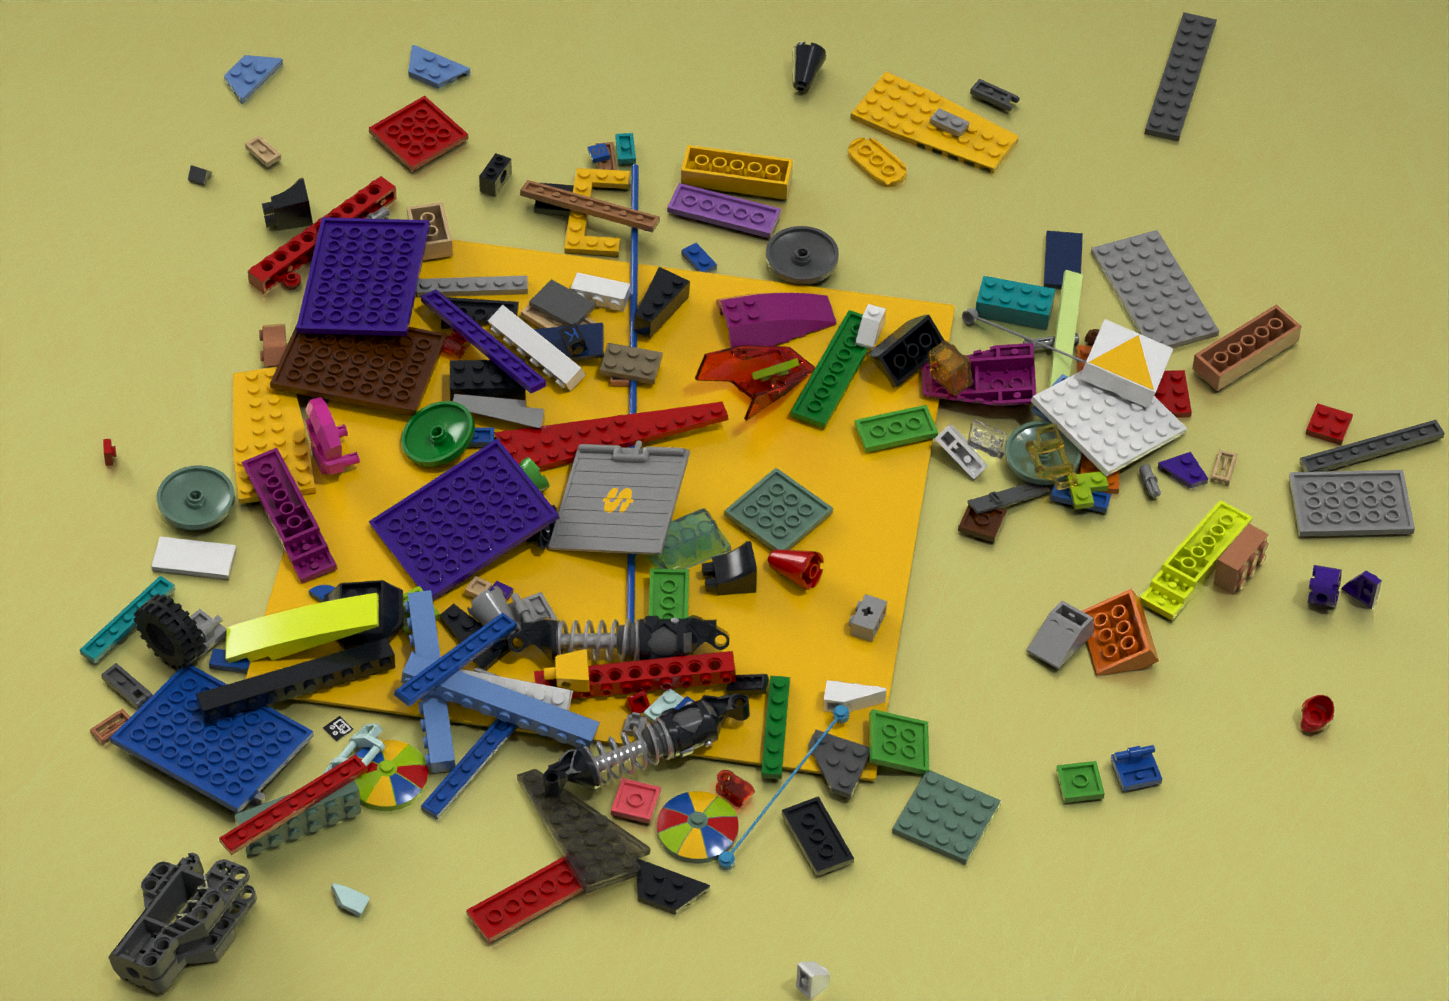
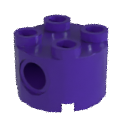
[1308,565,1342,607]

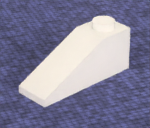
[935,424,988,479]

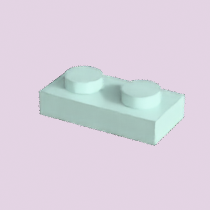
[643,689,684,723]

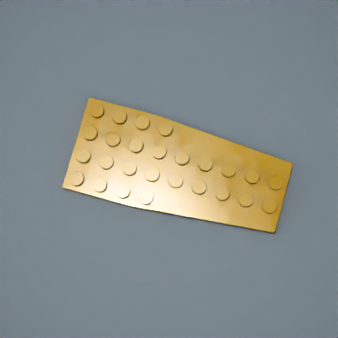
[850,71,1019,173]
[233,367,316,504]

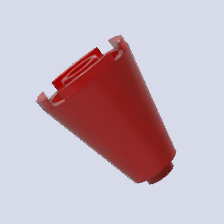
[768,549,824,590]

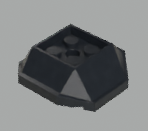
[324,580,404,650]

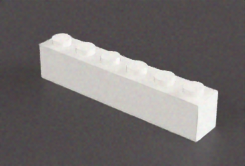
[488,305,585,391]

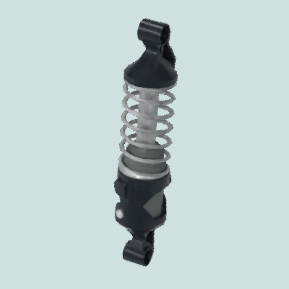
[508,615,730,663]
[543,694,750,796]

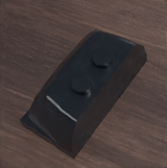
[869,314,947,388]

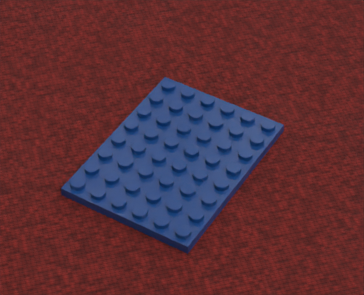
[110,664,314,814]

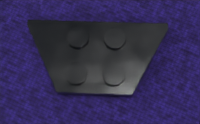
[636,858,710,915]

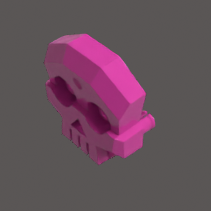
[305,397,360,475]

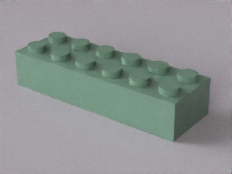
[235,780,361,856]

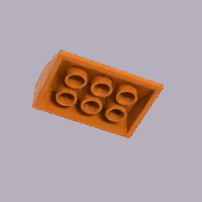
[1082,588,1159,676]

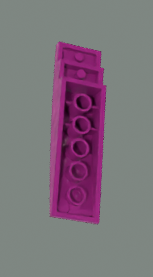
[242,448,338,584]

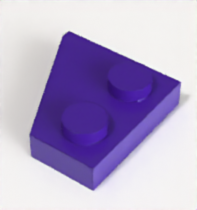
[1158,452,1208,489]
[1341,570,1382,609]

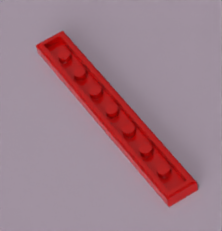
[219,754,368,855]

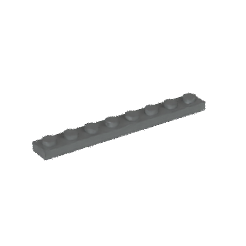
[1299,420,1445,472]

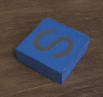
[588,143,610,163]

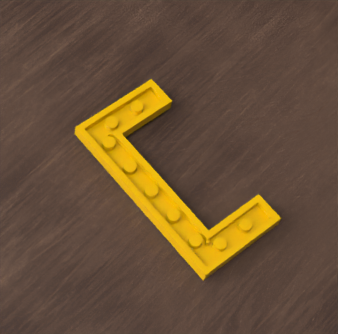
[564,168,630,256]

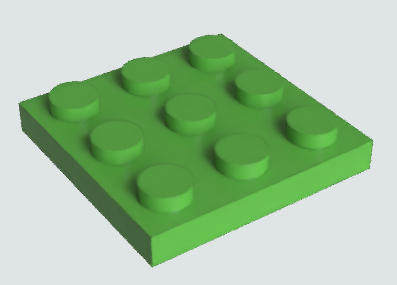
[869,709,929,775]

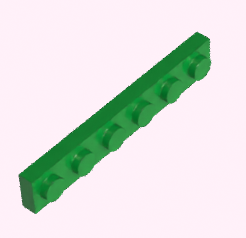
[761,676,790,779]

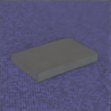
[529,279,596,326]

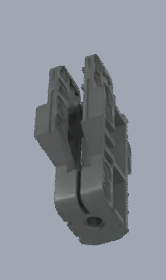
[108,853,257,993]

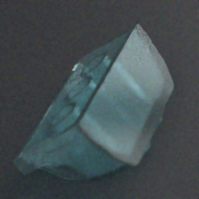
[646,508,731,569]

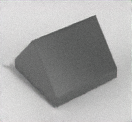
[188,165,212,185]

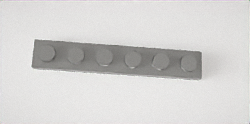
[417,276,528,297]

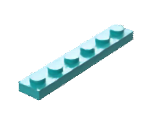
[80,576,176,664]

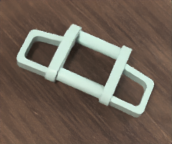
[323,723,385,774]

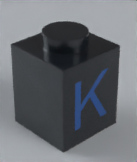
[559,323,588,357]

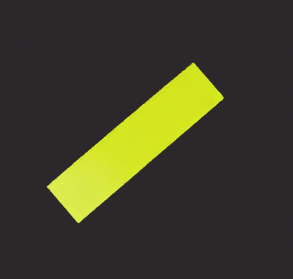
[1140,500,1253,620]
[226,593,379,663]

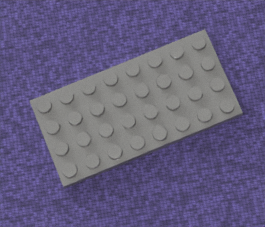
[1091,230,1219,349]

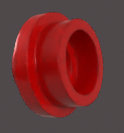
[283,272,301,289]

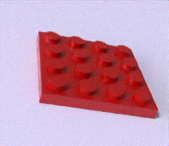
[369,96,469,172]

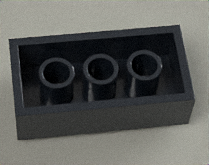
[450,359,526,401]

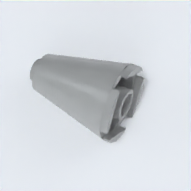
[467,586,519,642]

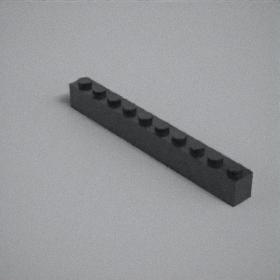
[196,638,396,724]

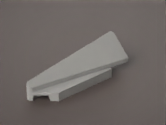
[453,394,545,428]

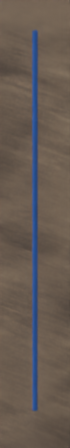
[627,164,639,623]

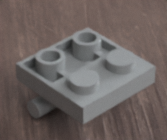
[508,592,558,629]
[190,609,226,658]

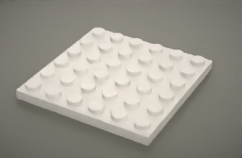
[1031,371,1187,477]

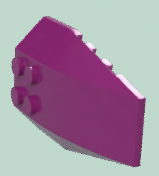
[716,293,836,356]
[922,343,1036,406]

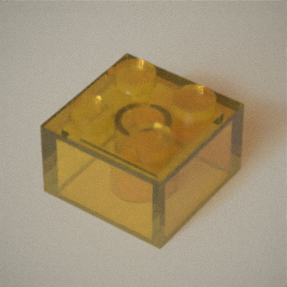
[928,340,972,396]

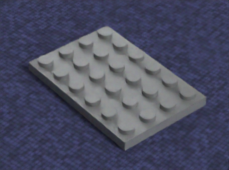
[1289,470,1415,536]

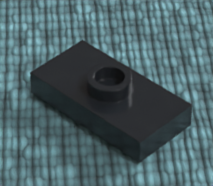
[726,674,769,695]

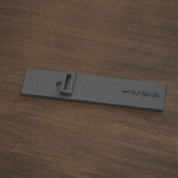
[967,483,1050,514]

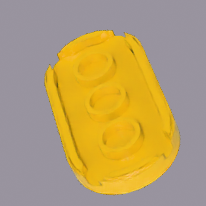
[848,137,907,187]

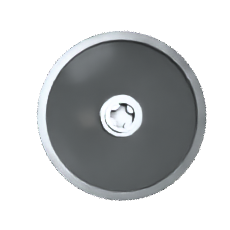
[766,226,839,284]

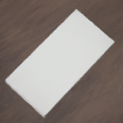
[151,537,237,579]

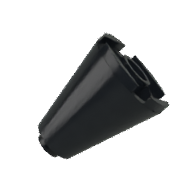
[792,42,827,92]

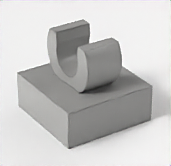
[623,712,647,737]

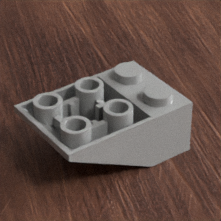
[1027,601,1094,669]

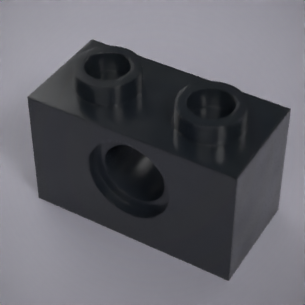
[479,153,512,197]

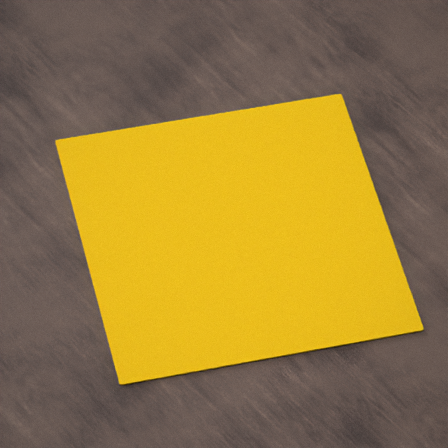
[245,240,955,781]

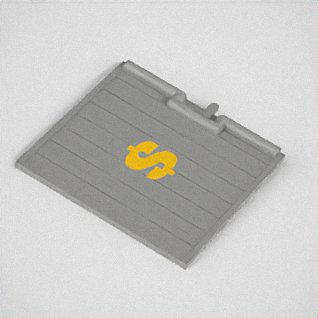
[548,441,690,555]

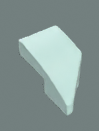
[331,883,370,917]

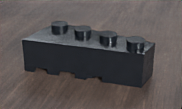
[634,267,690,339]

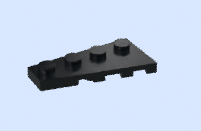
[441,297,519,329]
[440,604,510,671]

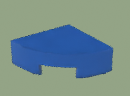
[309,585,335,603]

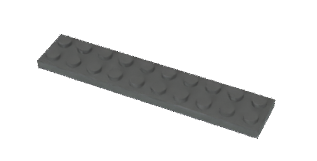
[1144,12,1217,141]

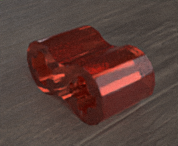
[442,329,471,359]

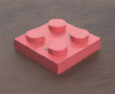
[611,778,661,824]

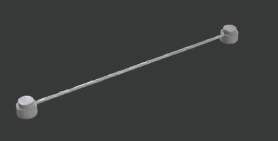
[962,308,1086,363]

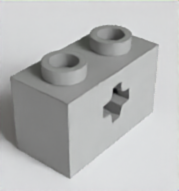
[848,594,887,642]

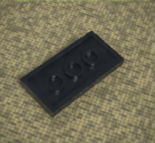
[782,796,854,876]

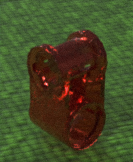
[716,770,755,807]

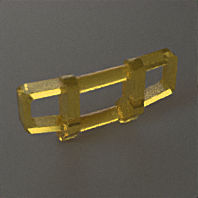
[1025,424,1078,490]

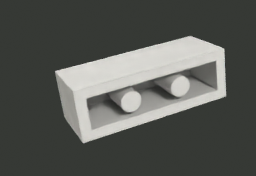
[571,272,630,312]

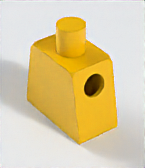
[544,649,590,692]

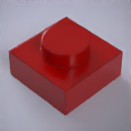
[103,439,117,466]

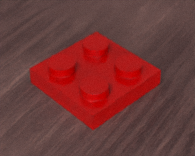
[1306,403,1353,445]

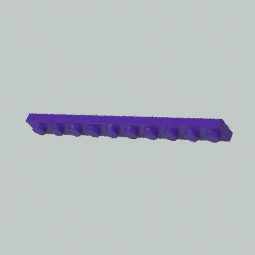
[421,289,546,394]

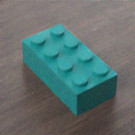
[976,276,1055,330]

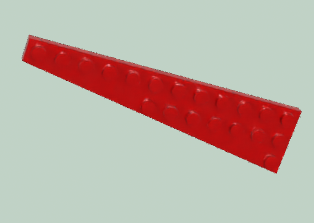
[494,401,729,471]

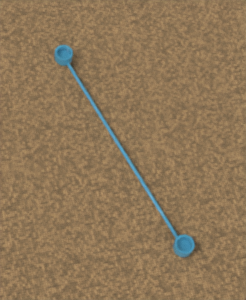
[718,705,849,870]

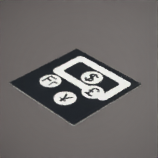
[323,716,353,741]

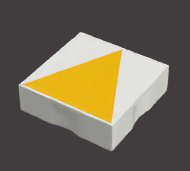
[1079,319,1173,408]

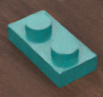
[615,133,636,164]

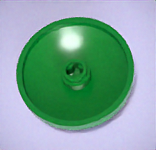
[401,401,475,467]

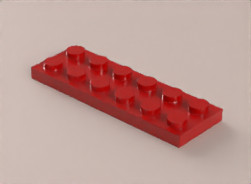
[466,852,594,944]

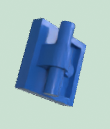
[1111,745,1162,791]

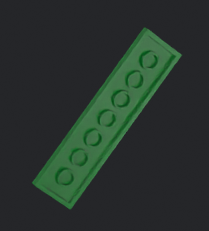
[790,310,870,429]

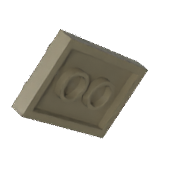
[600,343,663,385]

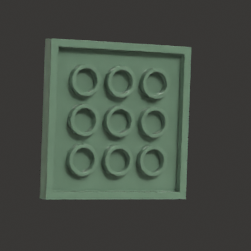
[724,468,833,551]
[892,770,1001,865]

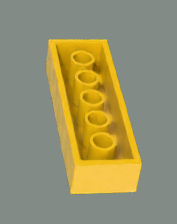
[681,145,793,200]

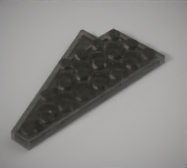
[517,768,651,894]

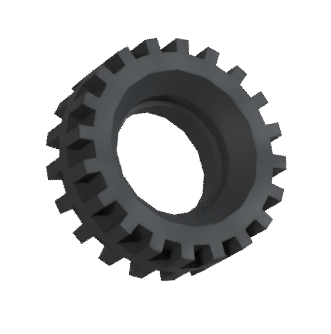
[134,594,206,670]

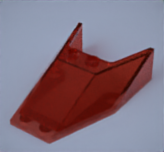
[695,345,815,421]

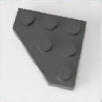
[808,730,870,799]

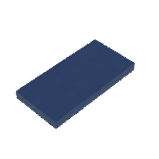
[1043,231,1083,289]
[529,322,604,365]

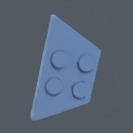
[408,45,470,89]
[224,55,283,104]

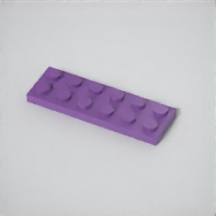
[667,183,781,238]

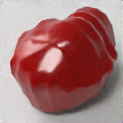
[1300,695,1335,733]

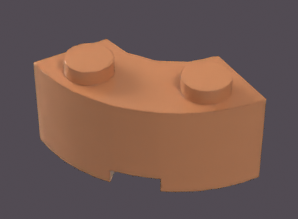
[259,324,287,366]

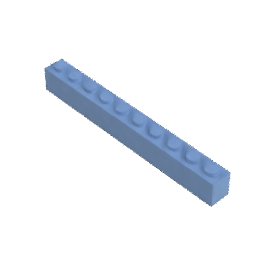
[405,590,455,773]
[401,653,600,749]

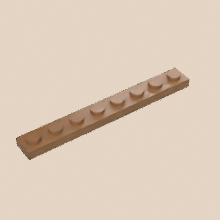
[520,180,660,233]

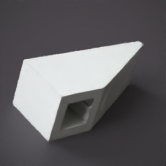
[823,680,886,713]

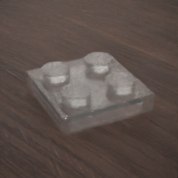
[967,419,1008,459]

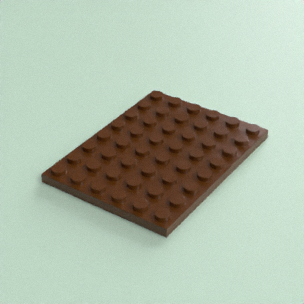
[270,324,447,415]

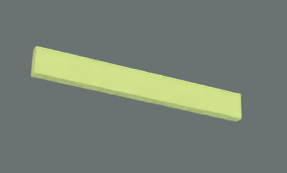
[1048,270,1083,388]

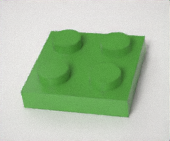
[1056,761,1105,803]

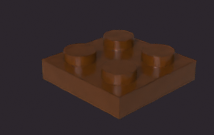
[958,504,1007,542]

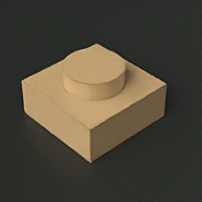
[465,576,492,598]

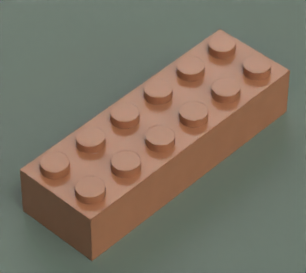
[1192,304,1302,391]

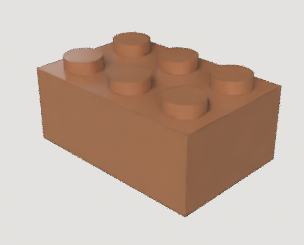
[1213,524,1269,594]

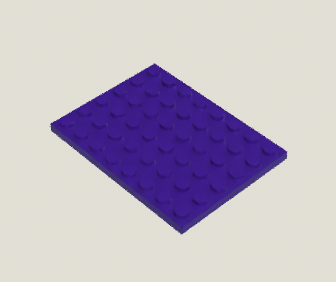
[296,218,430,336]
[369,438,560,600]

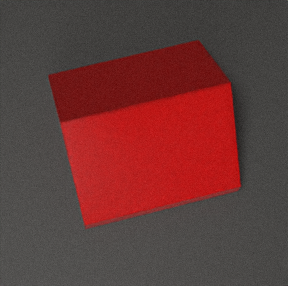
[625,690,650,714]

